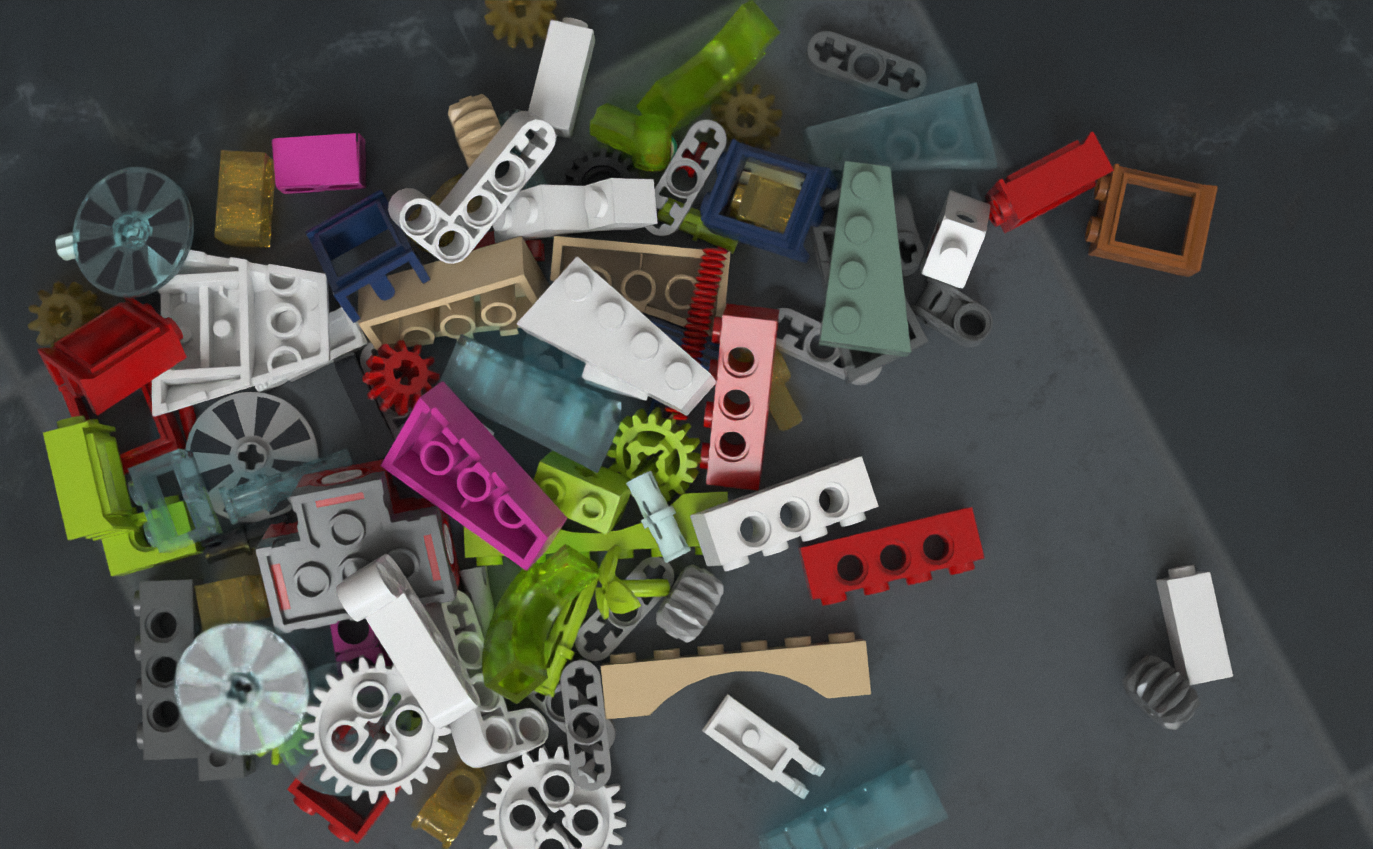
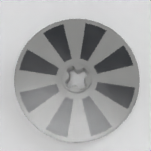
[185,392,319,522]

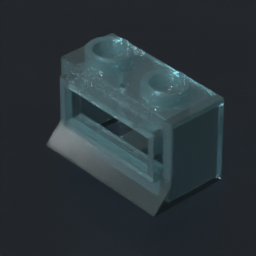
[128,449,223,553]

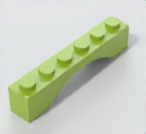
[464,492,728,566]

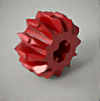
[362,339,440,416]

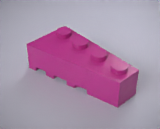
[381,381,567,571]

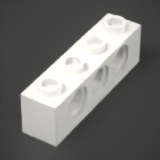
[690,456,878,571]

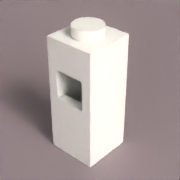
[528,18,595,139]
[1156,565,1233,685]

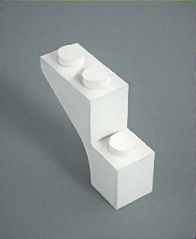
[492,178,658,243]

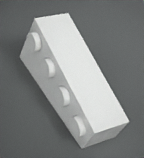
[517,256,717,416]

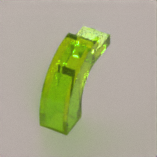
[636,0,780,139]
[482,544,599,704]

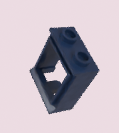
[700,139,838,263]
[305,189,431,323]

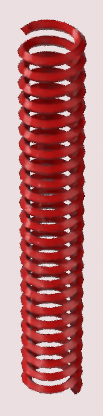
[664,246,728,420]

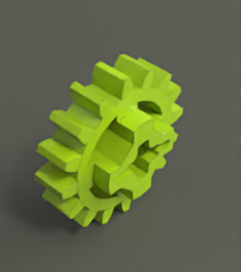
[606,407,701,502]

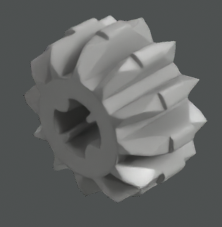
[656,564,724,643]

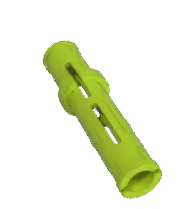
[527,564,599,698]

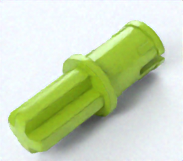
[657,197,738,254]

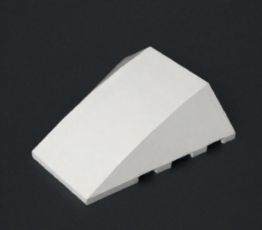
[150,248,331,417]

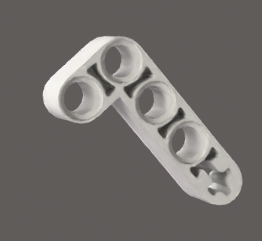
[388,111,556,264]
[336,554,480,729]
[424,590,549,768]

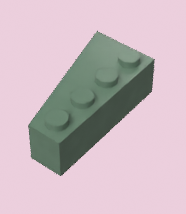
[818,161,911,357]

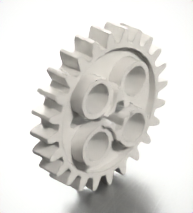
[302,653,451,803]
[483,745,627,849]

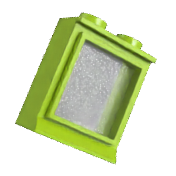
[43,416,139,541]

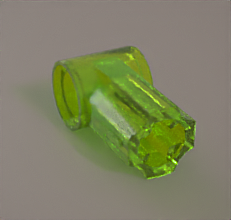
[590,103,672,171]

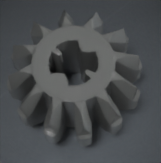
[1122,655,1200,730]

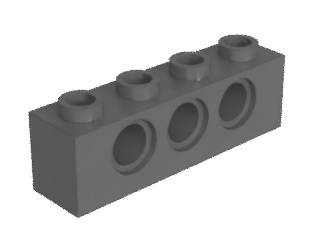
[133,579,206,760]

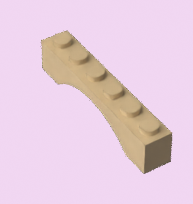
[601,632,871,719]

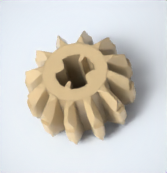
[448,94,501,168]

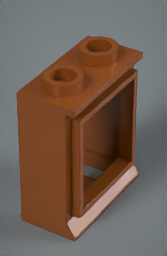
[1085,164,1218,277]

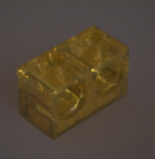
[215,150,275,248]
[729,173,801,234]
[195,574,272,631]

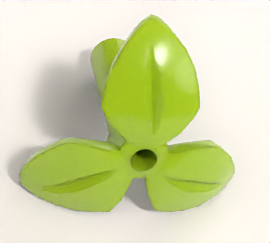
[595,545,670,619]

